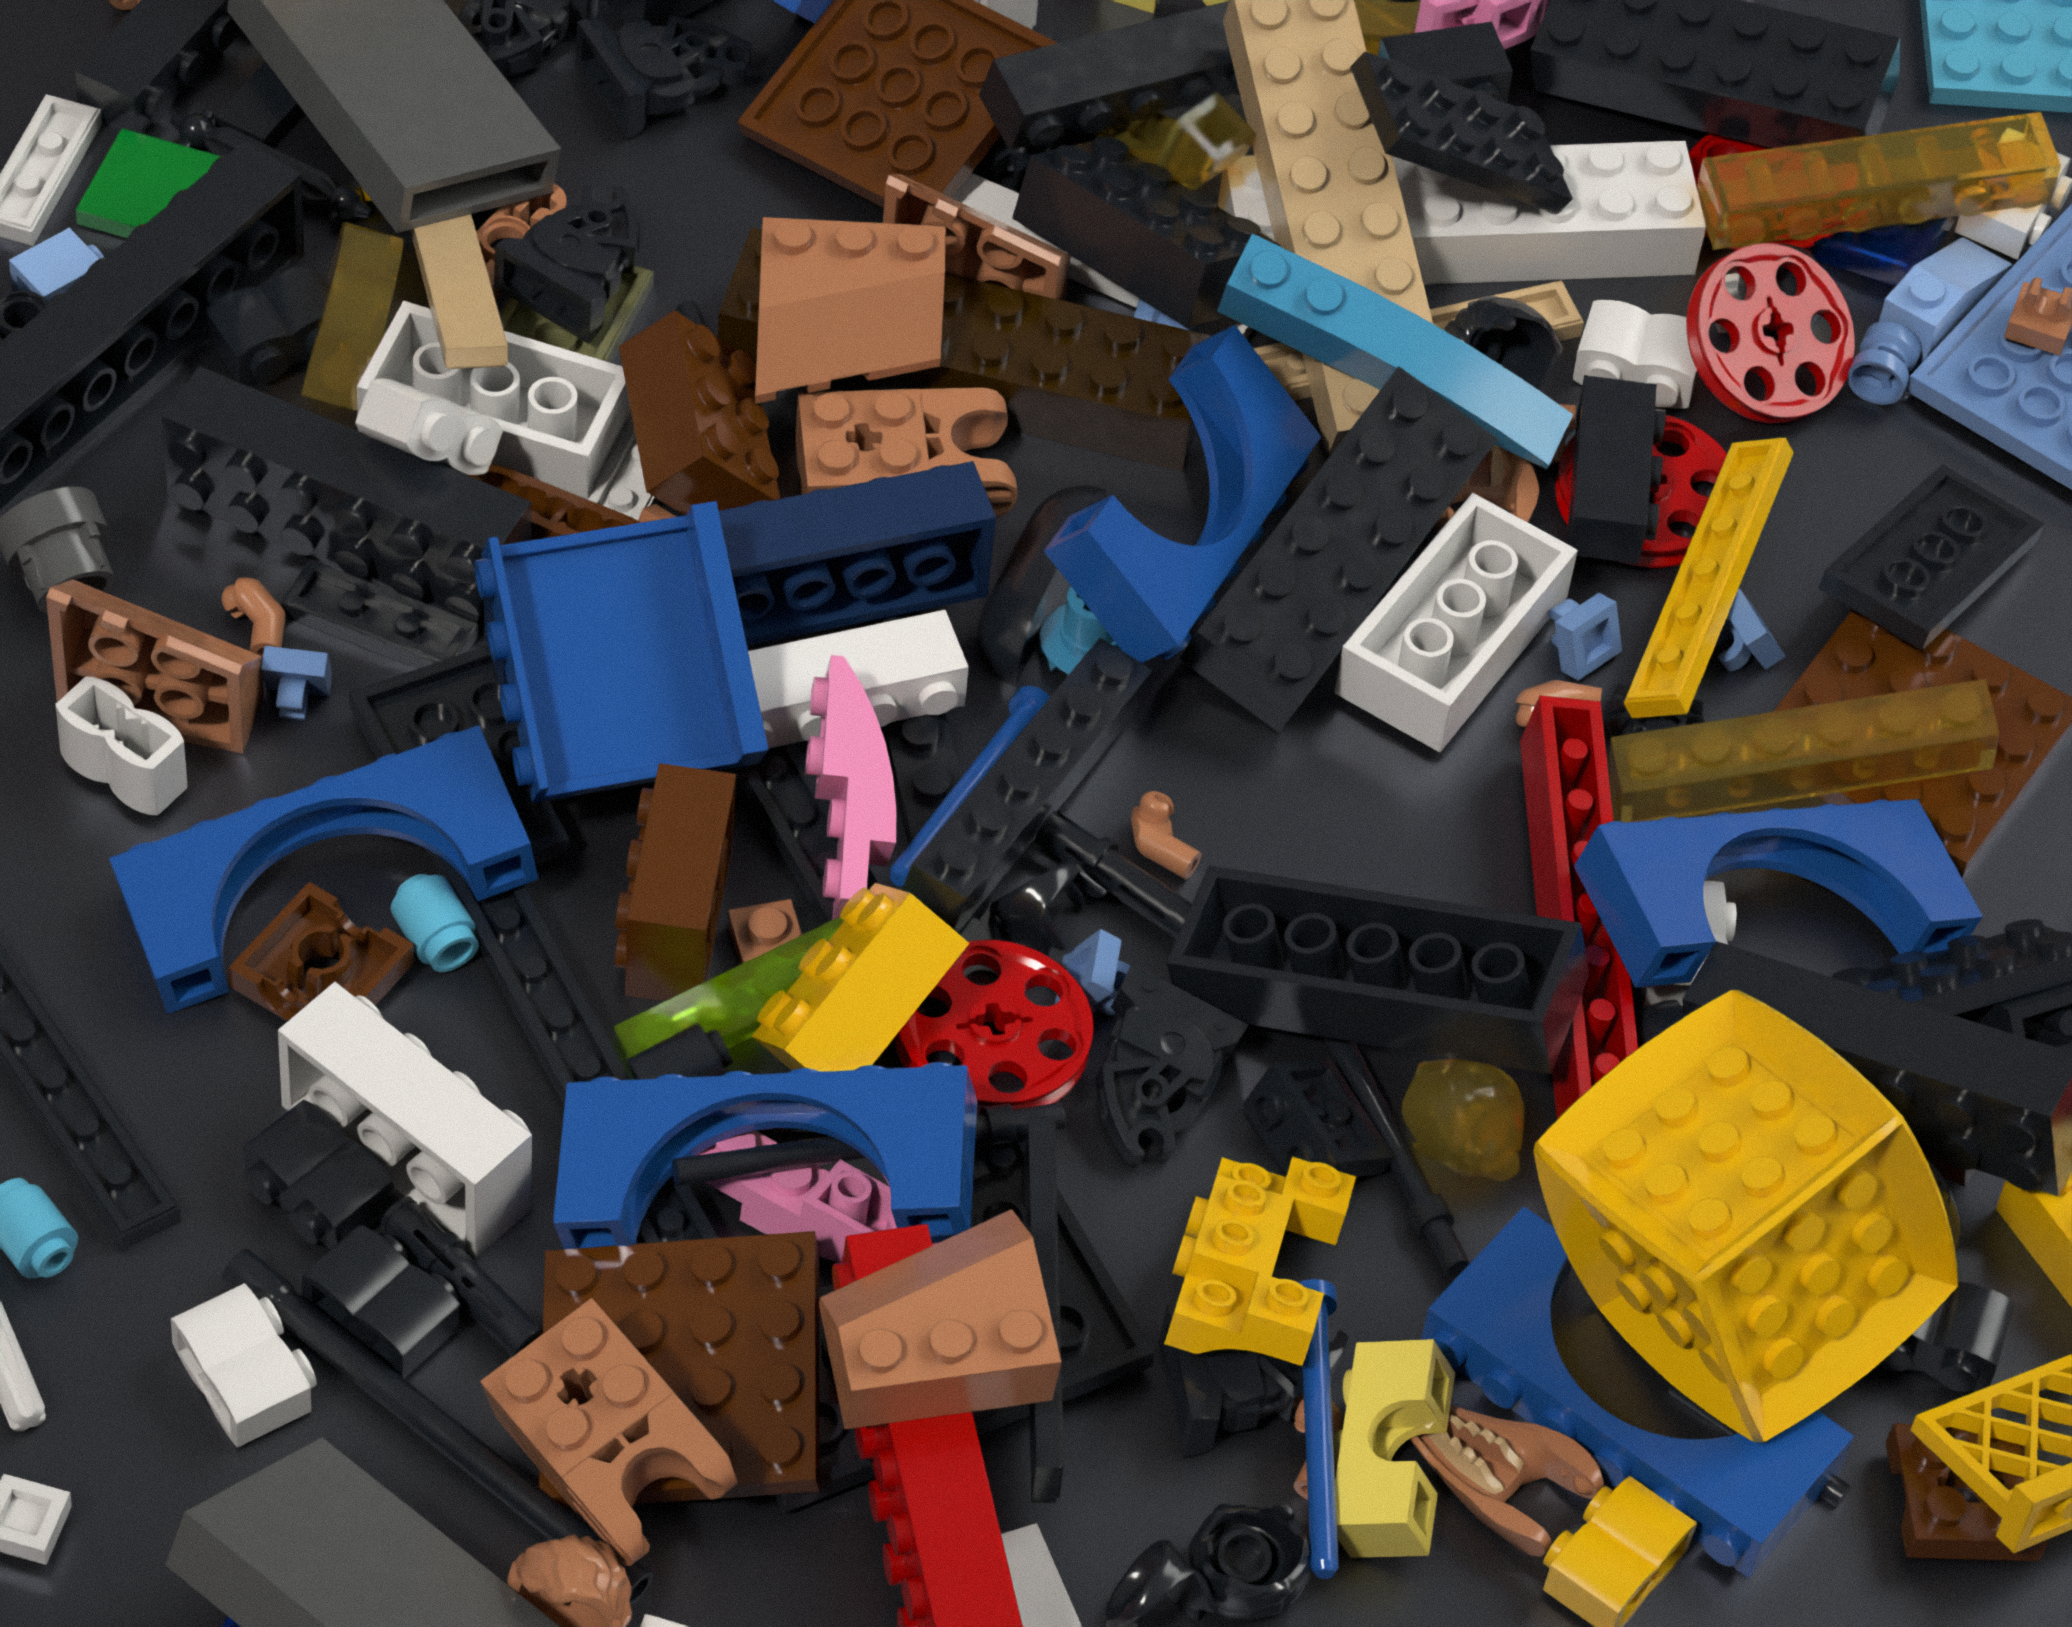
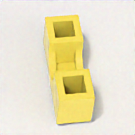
[1333,1339,1455,1558]

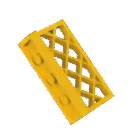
[1910,1354,2072,1553]

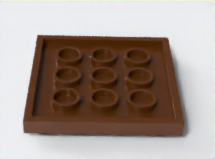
[737,0,1058,208]
[1745,610,2072,878]
[539,1231,820,1509]

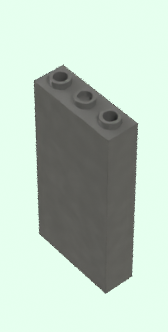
[227,0,561,233]
[165,1437,560,1627]

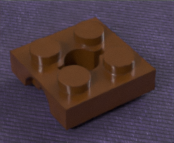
[228,882,415,1022]
[1885,1423,2049,1561]

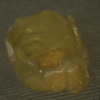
[1402,1058,1526,1181]

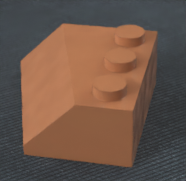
[883,174,1071,301]
[755,217,946,404]
[46,579,264,754]
[819,1209,1061,1429]

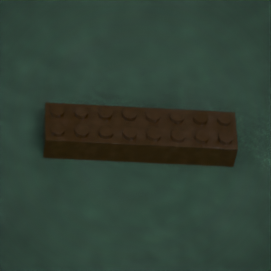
[717,227,1211,472]

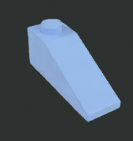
[1879,237,2013,370]

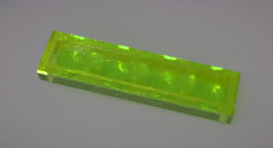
[614,917,844,1058]

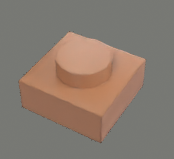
[727,899,807,977]

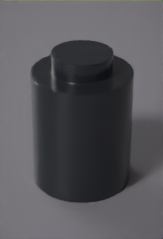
[625,1023,733,1080]

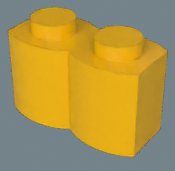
[1543,1476,1697,1627]

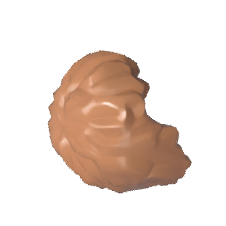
[507,1535,633,1627]

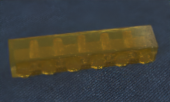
[1697,112,2061,250]
[1608,679,2000,823]

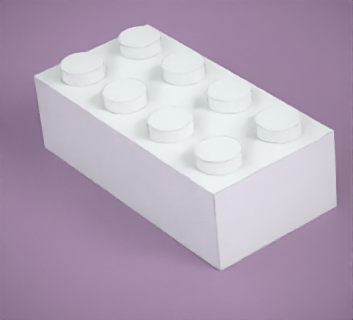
[357,301,631,499]
[1334,492,1578,752]
[278,982,532,1259]

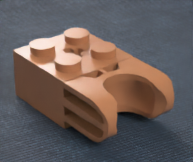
[795,387,1018,518]
[480,1298,738,1566]

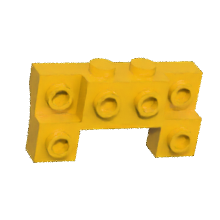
[1164,1157,1356,1366]

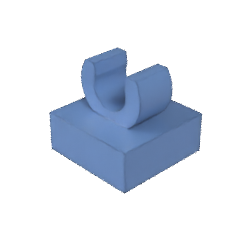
[1714,588,1786,671]
[1548,593,1622,681]
[261,646,333,721]
[1055,929,1130,1016]

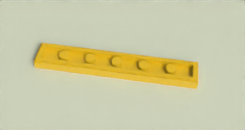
[1624,438,1794,718]

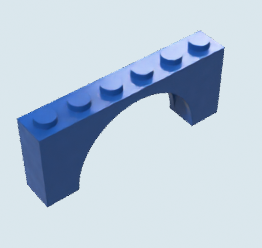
[1044,325,1321,663]
[109,725,539,1014]
[1574,799,1983,988]
[553,1062,977,1249]
[1421,1206,1854,1579]

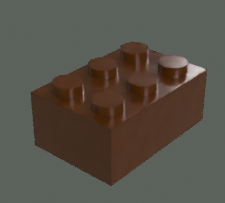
[619,310,780,515]
[615,763,736,1007]

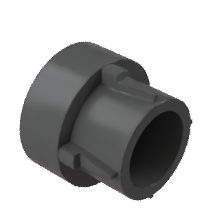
[0,487,116,615]

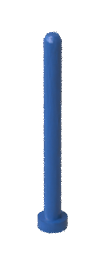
[890,686,1050,887]
[1298,1279,1339,1579]

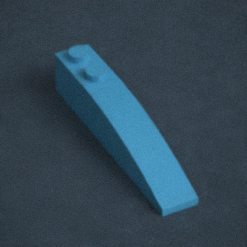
[1217,233,1573,469]

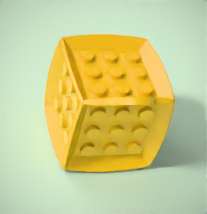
[1533,990,1958,1443]

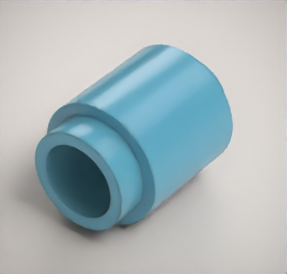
[390,874,479,972]
[0,1178,78,1279]

